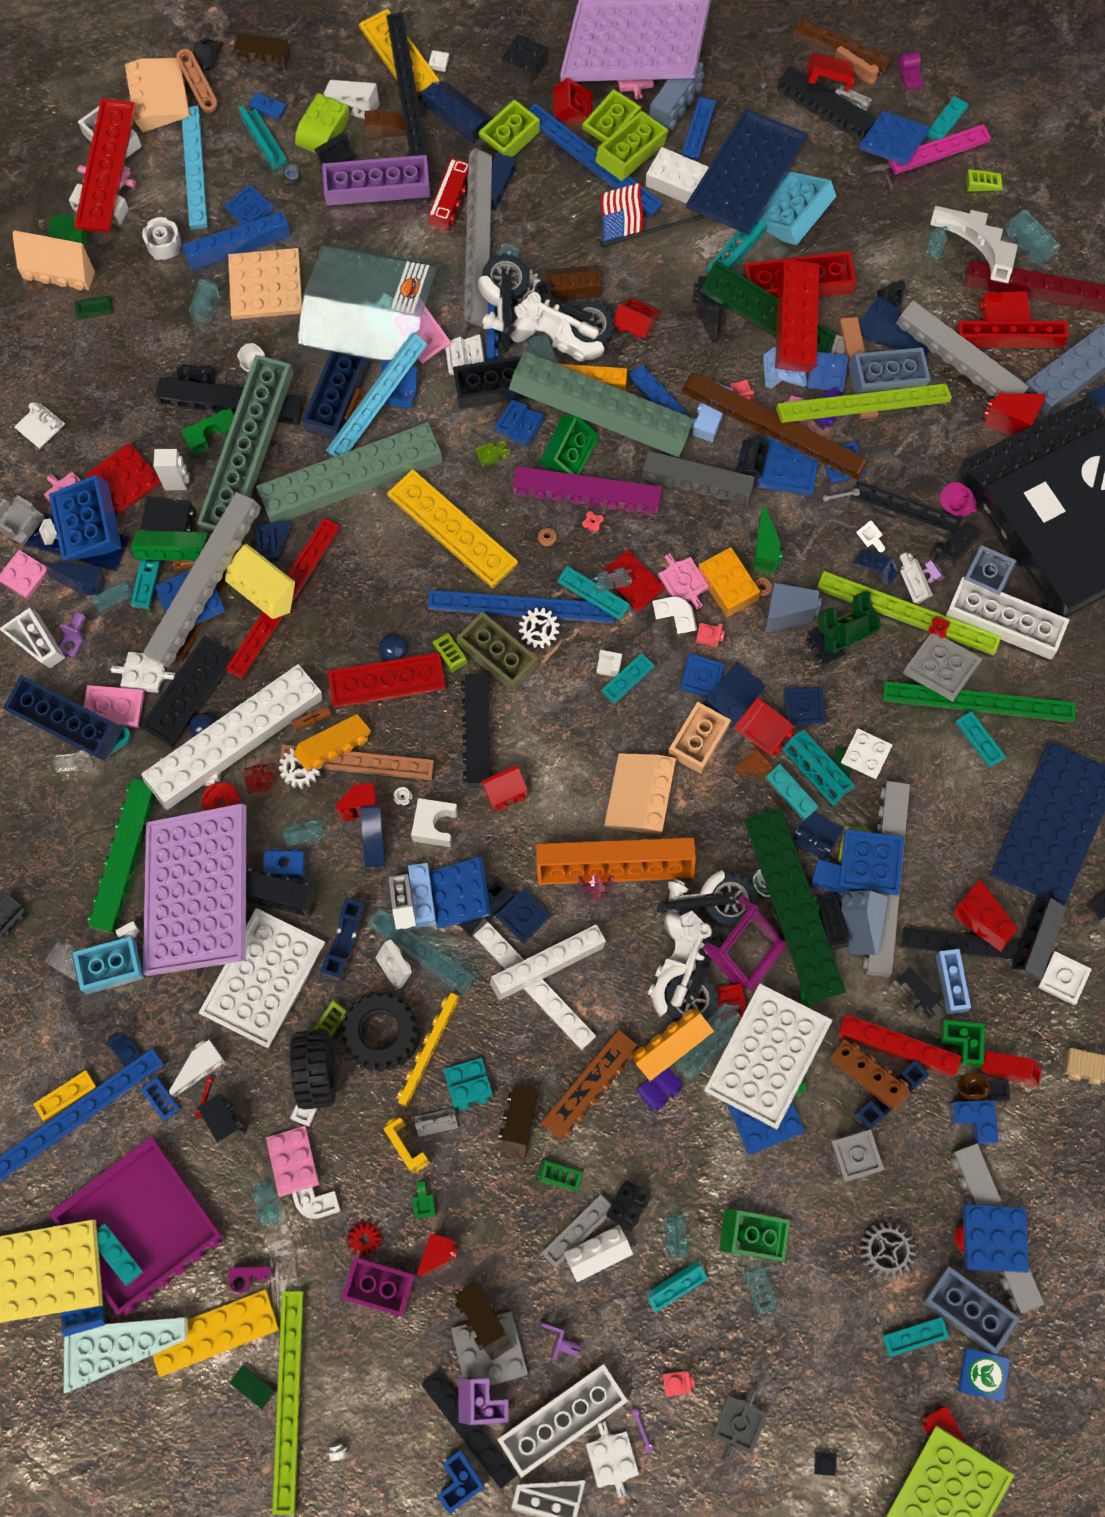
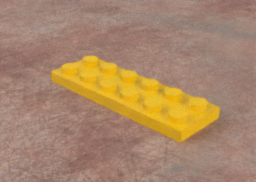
[359,9,440,97]
[153,1289,280,1377]

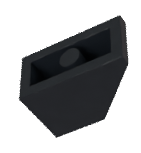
[193,39,223,69]

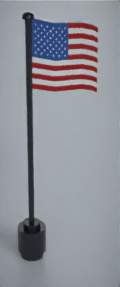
[599,182,706,248]

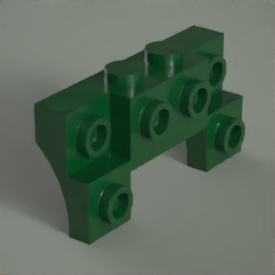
[818,591,880,653]

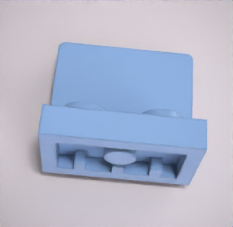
[763,346,807,388]

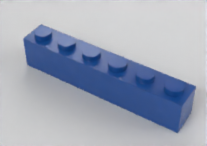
[182,211,291,271]

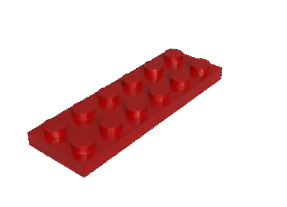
[328,652,446,708]

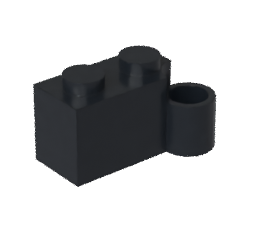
[930,522,981,566]

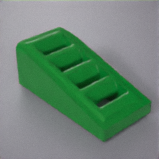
[536,1160,583,1192]

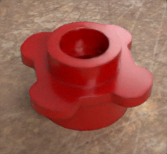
[928,617,950,638]

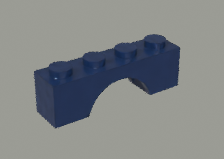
[320,898,367,982]
[853,1060,929,1131]

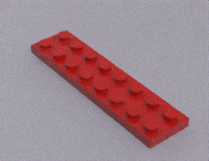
[74,98,136,233]

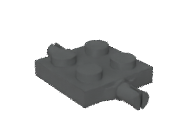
[712,1388,768,1462]

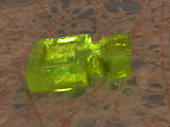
[476,441,510,467]

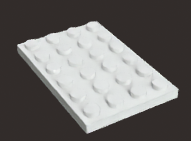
[199,908,326,1049]
[704,984,832,1130]

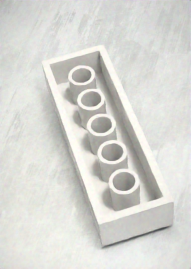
[946,577,1070,660]
[498,1364,628,1478]

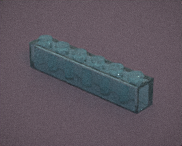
[367,908,476,997]

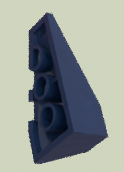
[859,296,930,357]

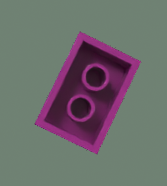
[341,1257,416,1317]

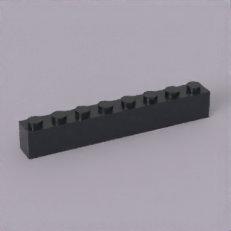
[155,377,303,425]

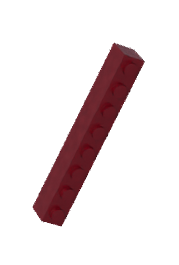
[964,260,1105,313]

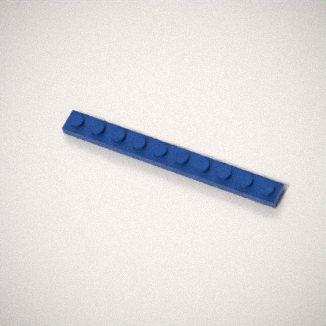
[528,103,663,218]
[428,590,614,624]
[0,1048,165,1183]

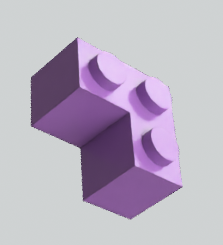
[459,1377,508,1425]

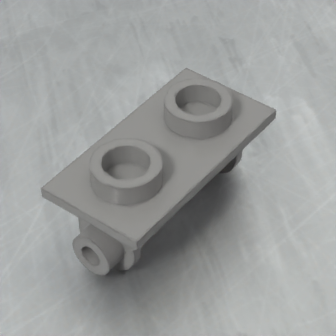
[836,86,872,111]
[415,1108,458,1137]

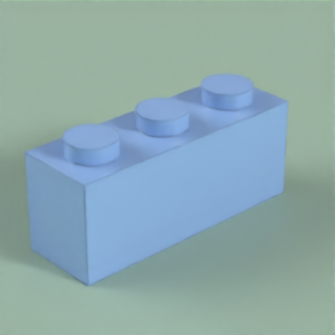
[691,383,733,443]
[408,863,437,928]
[935,949,971,1015]

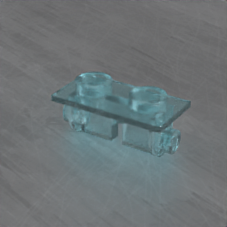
[925,226,948,259]
[591,568,632,592]
[92,581,133,613]
[283,819,325,846]
[251,1182,280,1228]
[664,1215,688,1259]

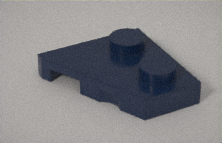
[255,521,292,560]

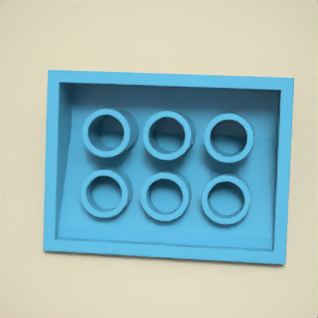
[756,172,836,245]

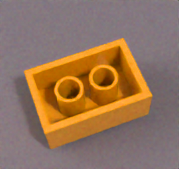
[698,547,760,618]

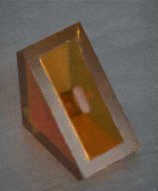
[734,750,773,778]

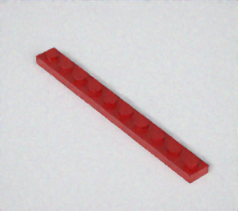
[226,518,340,680]

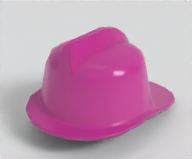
[940,482,977,516]

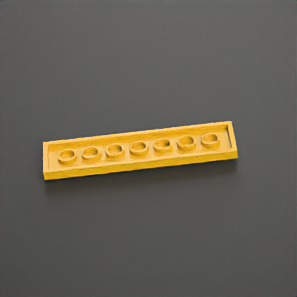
[387,469,518,589]

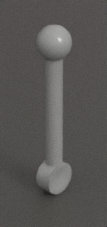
[822,488,860,502]

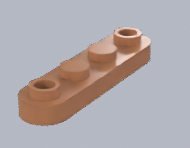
[176,49,217,113]

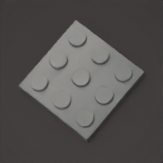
[903,634,982,701]
[451,1311,528,1386]

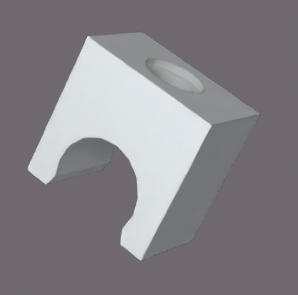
[411,798,458,847]

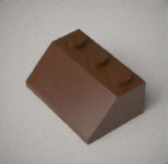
[545,265,602,301]

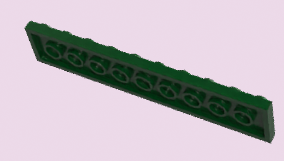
[743,808,847,1006]

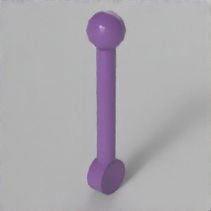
[631,1408,653,1453]

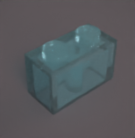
[189,279,220,324]

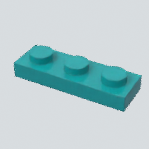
[926,96,969,141]
[601,653,655,705]
[955,711,1006,769]
[764,764,819,820]
[97,1223,144,1286]
[645,1261,708,1313]
[882,1317,949,1357]

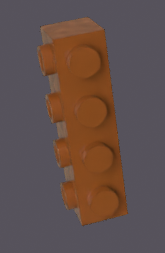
[830,1040,911,1113]

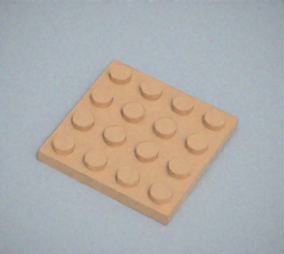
[228,248,303,320]

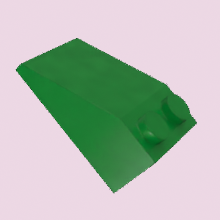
[46,214,86,251]
[753,506,783,575]
[719,1209,790,1262]

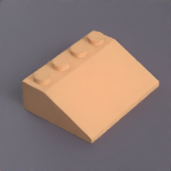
[125,58,190,132]
[13,230,95,290]
[604,753,676,837]

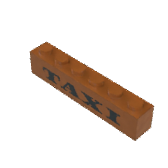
[541,1030,637,1141]

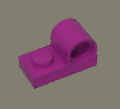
[898,51,923,91]
[228,1267,273,1294]

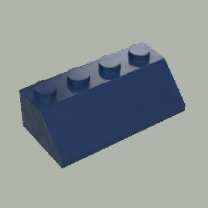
[422,82,493,144]

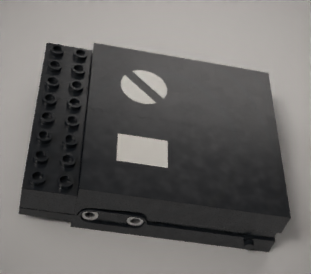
[958,396,1105,619]

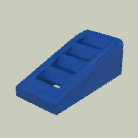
[140,1076,180,1121]

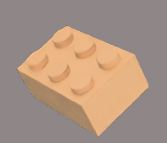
[668,702,731,774]

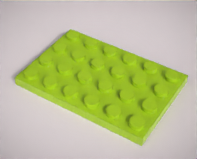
[886,1425,1014,1517]

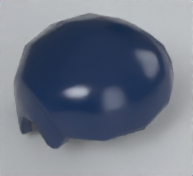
[378,634,407,661]
[189,713,217,738]

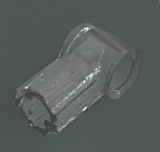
[53,751,95,773]

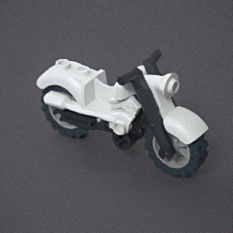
[478,253,614,362]
[648,870,757,1022]

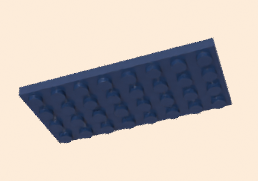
[686,108,808,235]
[989,740,1105,906]

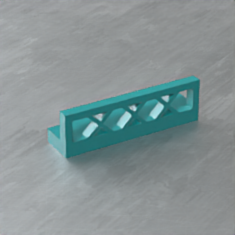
[238,105,288,171]
[706,220,767,272]
[557,566,632,621]
[782,729,855,806]

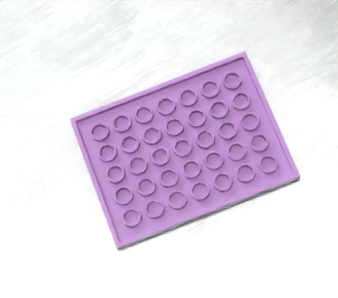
[560,0,711,81]
[143,804,246,976]

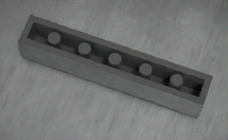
[642,451,755,504]

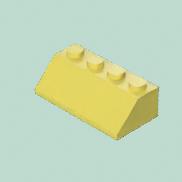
[225,544,295,619]

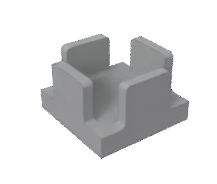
[0,495,45,546]
[831,1130,884,1182]

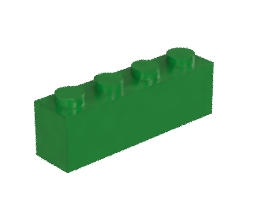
[131,531,209,561]

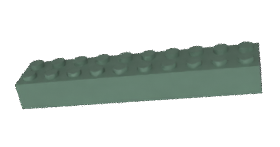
[509,351,694,457]
[197,354,294,533]
[256,422,443,523]

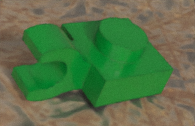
[412,1181,436,1219]

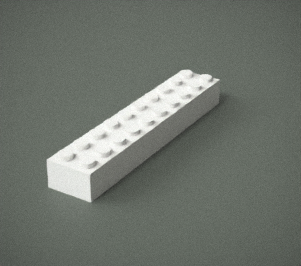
[141,664,322,810]

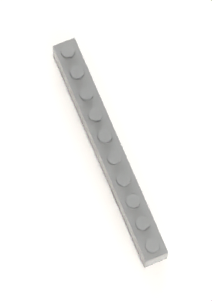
[143,492,261,668]
[863,781,910,978]

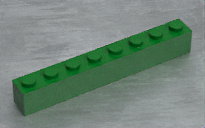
[88,778,156,935]

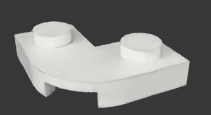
[652,597,697,634]
[292,1187,341,1219]

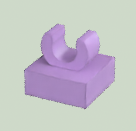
[923,560,946,584]

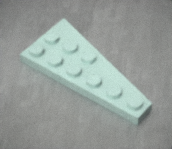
[64,1318,188,1393]

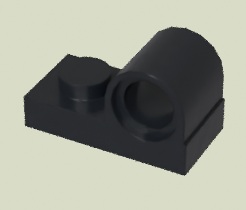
[877,280,906,308]

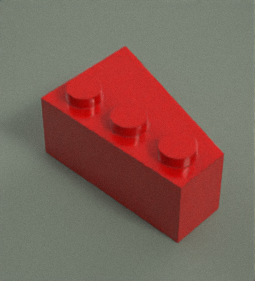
[952,880,1018,952]

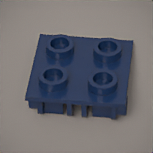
[792,812,844,859]

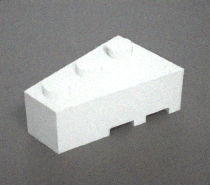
[323,80,379,119]
[0,608,65,668]
[511,1480,585,1517]

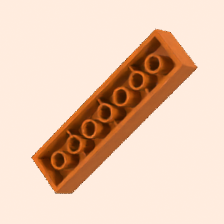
[536,837,696,885]

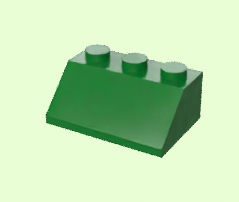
[540,415,599,475]

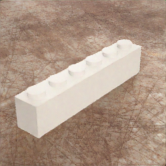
[490,925,606,1001]

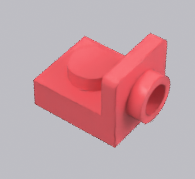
[730,380,754,401]
[696,623,725,647]
[662,1371,695,1396]

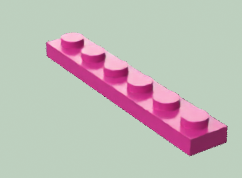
[888,124,991,175]

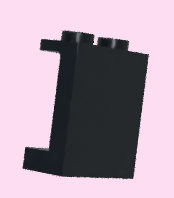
[140,496,196,532]

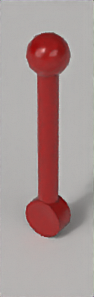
[195,1077,213,1118]

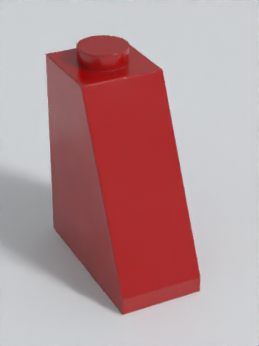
[981,1051,1042,1088]

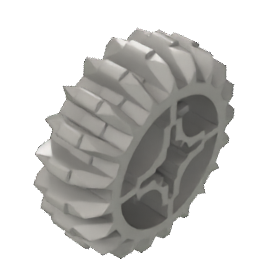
[859,1222,916,1280]

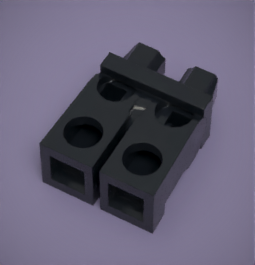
[889,967,943,1019]

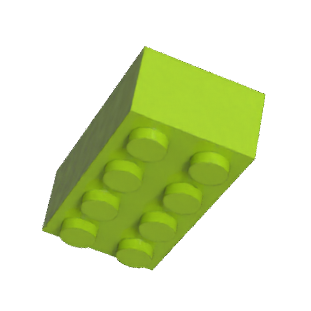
[595,111,668,181]

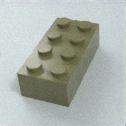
[457,612,539,693]

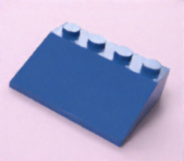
[49,475,122,562]

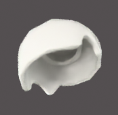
[237,343,266,373]

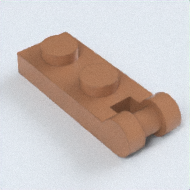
[835,46,879,85]

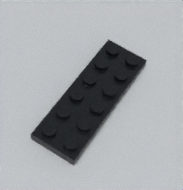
[140,636,235,748]

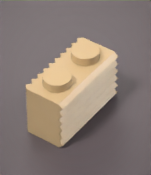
[1063,1048,1105,1085]

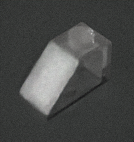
[44,942,79,983]

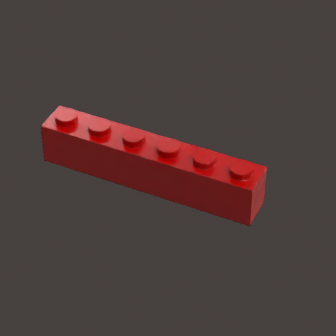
[955,321,1069,348]
[836,1014,962,1079]

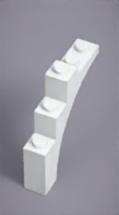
[930,206,1018,283]

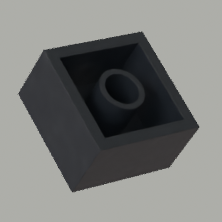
[501,34,548,85]
[197,1094,245,1147]

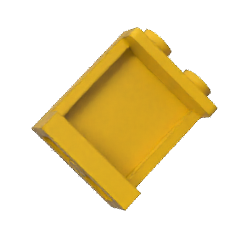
[384,1117,430,1174]

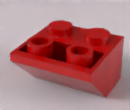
[335,783,378,821]

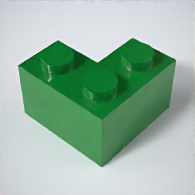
[939,1020,985,1068]

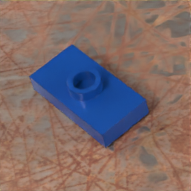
[248,92,287,121]

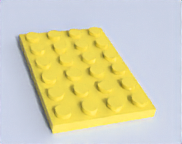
[0,1220,103,1323]

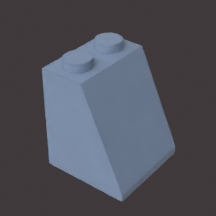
[964,545,1017,595]
[765,583,822,632]

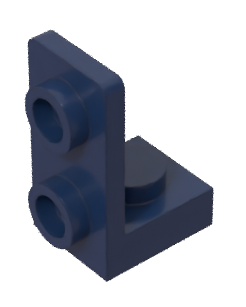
[853,549,899,585]
[105,1032,142,1067]

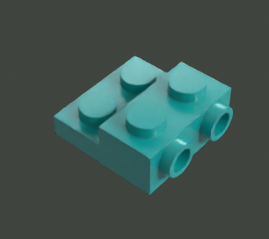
[443,1058,493,1111]

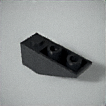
[458,876,514,937]

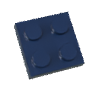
[783,687,826,727]
[495,889,551,945]

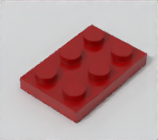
[600,549,665,613]

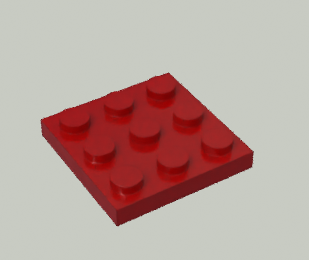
[86,442,162,515]

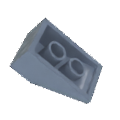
[841,891,888,955]

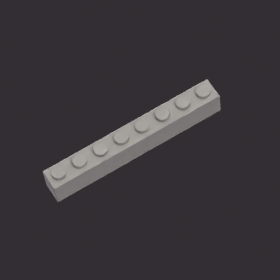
[896,300,1029,398]
[950,1144,1044,1314]

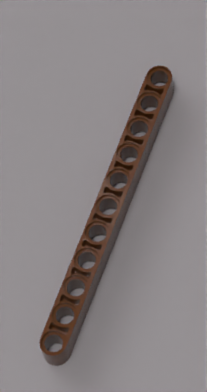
[682,373,868,480]

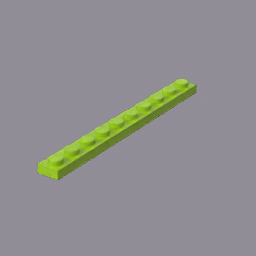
[776,384,952,423]
[816,571,1001,655]
[272,1291,304,1515]

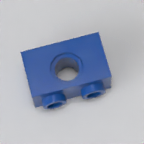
[263,849,306,879]

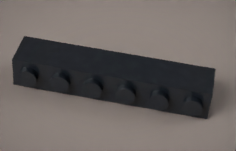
[777,66,876,142]
[461,673,491,789]

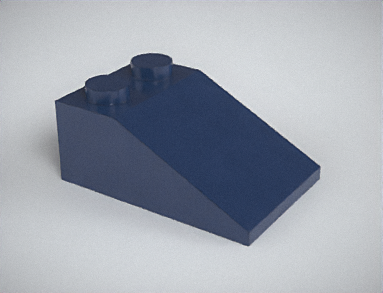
[701,662,765,728]

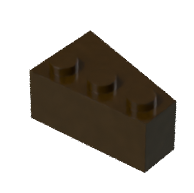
[498,1085,538,1162]
[455,1281,513,1360]

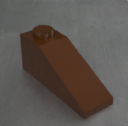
[365,110,407,138]

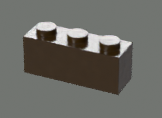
[233,33,290,68]

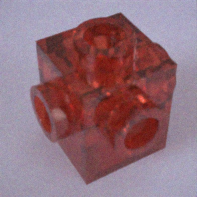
[244,764,274,794]

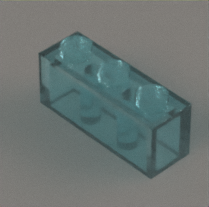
[1006,209,1060,266]

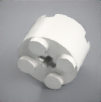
[142,217,182,260]

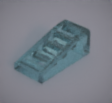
[743,1267,778,1316]

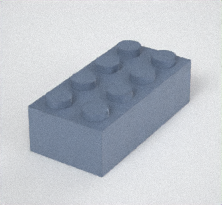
[650,61,704,134]
[848,348,931,394]
[922,1266,1020,1354]

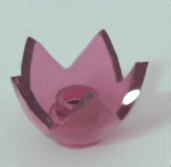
[578,874,613,900]

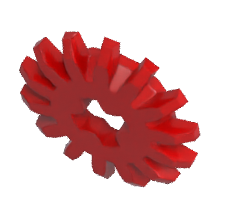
[346,1221,383,1258]

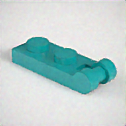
[130,559,161,610]

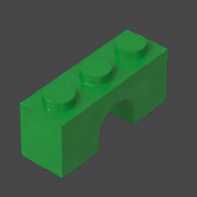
[181,408,234,456]

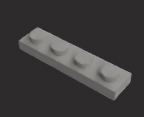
[541,1195,611,1269]

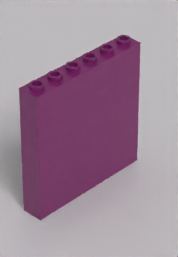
[49,1137,224,1316]

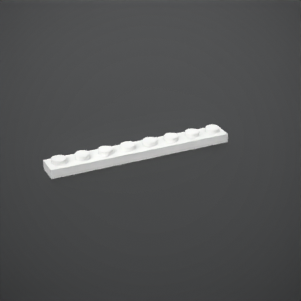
[474,922,596,1051]

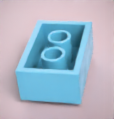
[73,936,144,995]

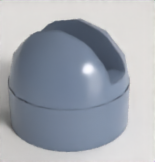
[285,164,299,180]

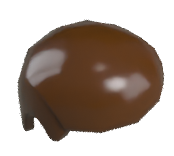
[957,1073,990,1101]

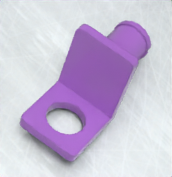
[59,612,86,657]
[538,1322,581,1359]

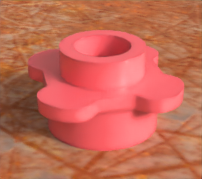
[582,511,603,532]

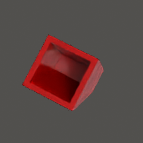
[983,393,1046,436]

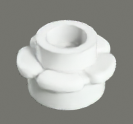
[393,787,412,806]
[326,1442,347,1461]

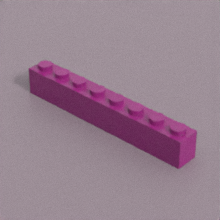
[513,466,662,515]

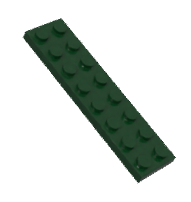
[699,260,837,353]

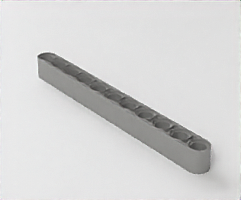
[464,148,492,327]

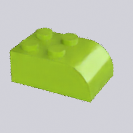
[582,89,641,143]
[295,93,350,153]
[479,99,540,157]

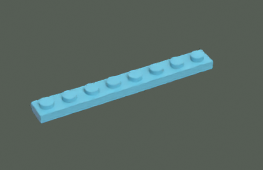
[182,106,208,229]
[326,332,427,457]

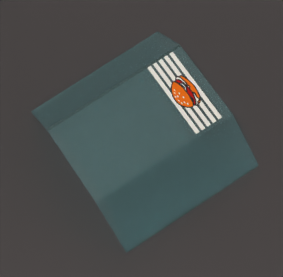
[297,243,446,365]

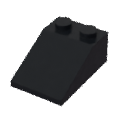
[693,276,719,343]

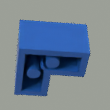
[949,1100,999,1145]
[437,1449,486,1514]

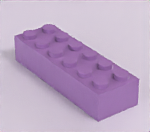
[322,155,430,206]

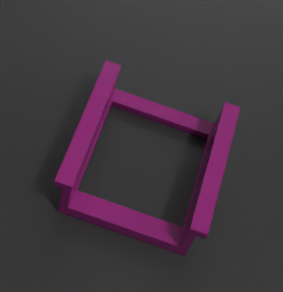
[702,895,787,991]

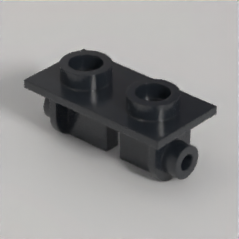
[176,364,215,384]

